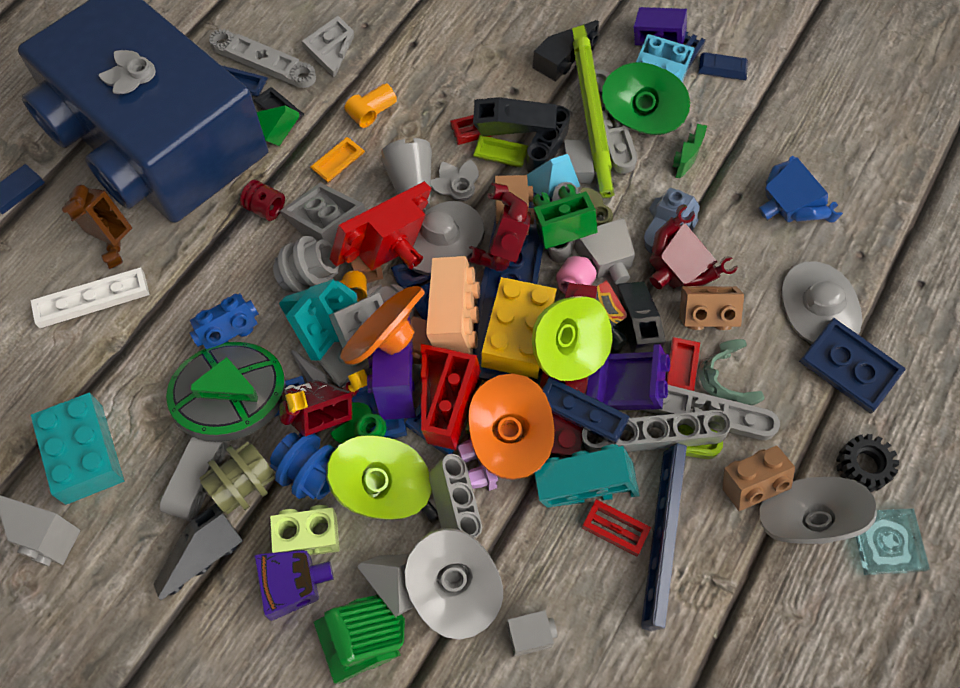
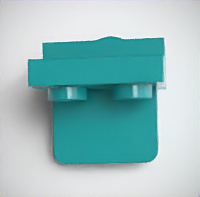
[279,279,357,361]

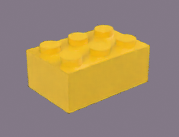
[481,277,557,379]

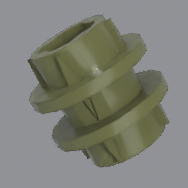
[199,442,275,515]

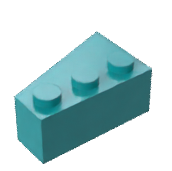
[535,444,640,508]

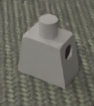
[574,218,635,285]

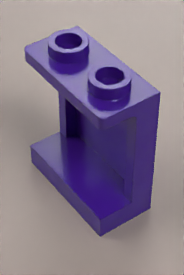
[586,344,670,410]

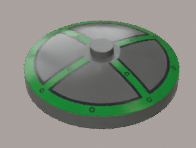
[166,342,286,442]

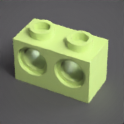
[270,505,340,556]

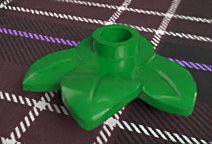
[331,402,387,444]

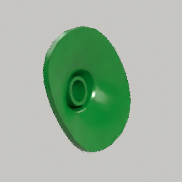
[602,62,690,135]

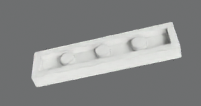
[30,267,150,329]

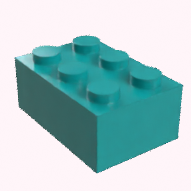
[31,392,125,505]

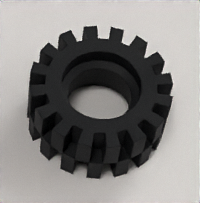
[836,434,899,492]

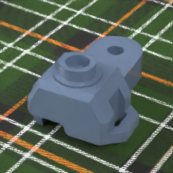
[644,188,700,254]

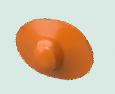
[340,286,425,364]
[468,373,554,480]

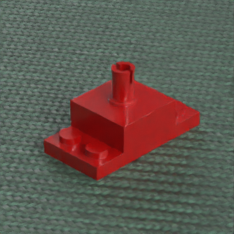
[329,181,432,271]

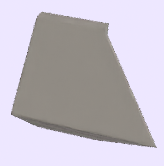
[357,554,414,617]

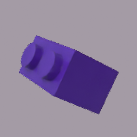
[634,7,687,46]

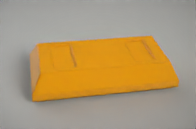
[310,137,365,183]

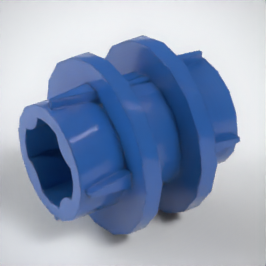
[269,432,335,500]

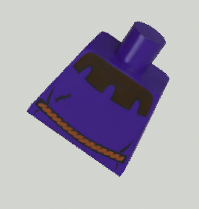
[255,550,334,621]

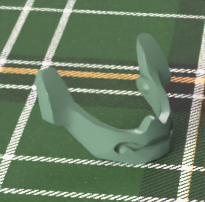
[698,339,765,406]

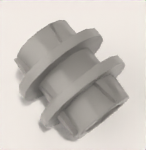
[273,236,339,293]

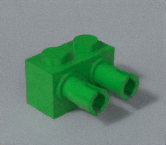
[532,184,598,249]

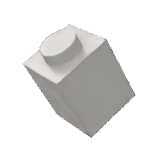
[507,610,557,657]

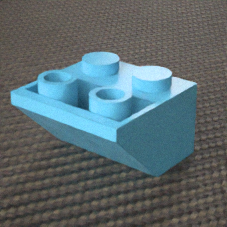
[636,34,694,82]

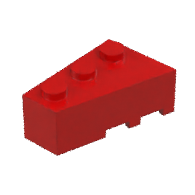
[421,344,481,450]

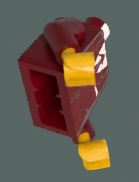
[279,369,367,436]

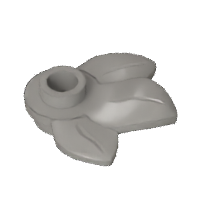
[99,50,156,94]
[431,160,479,201]

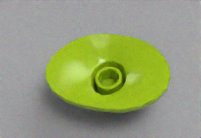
[532,296,612,381]
[326,436,431,520]

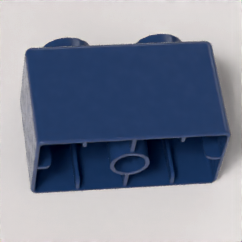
[18,0,269,223]

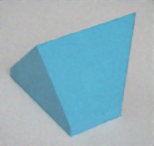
[527,154,581,198]

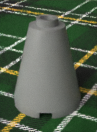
[381,138,432,213]

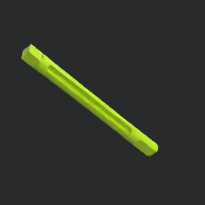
[572,25,615,198]

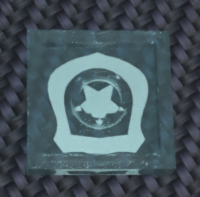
[855,509,930,575]

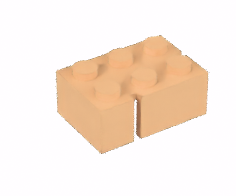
[426,256,480,354]

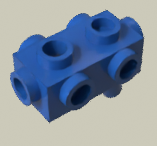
[189,293,259,349]

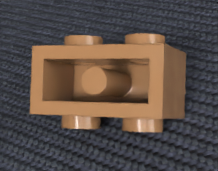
[679,286,744,330]
[723,445,795,511]

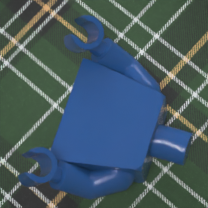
[758,156,843,223]

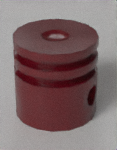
[240,179,285,222]

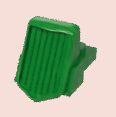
[313,594,405,684]

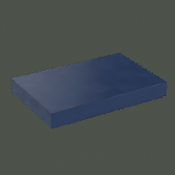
[799,317,906,414]

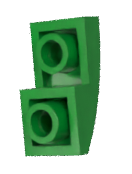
[673,124,707,178]

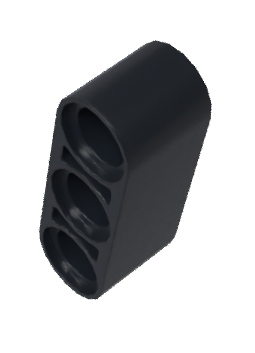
[526,105,571,173]

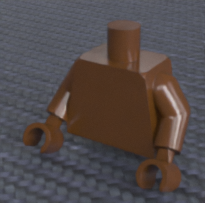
[62,185,132,269]

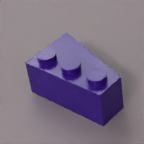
[367,316,416,420]

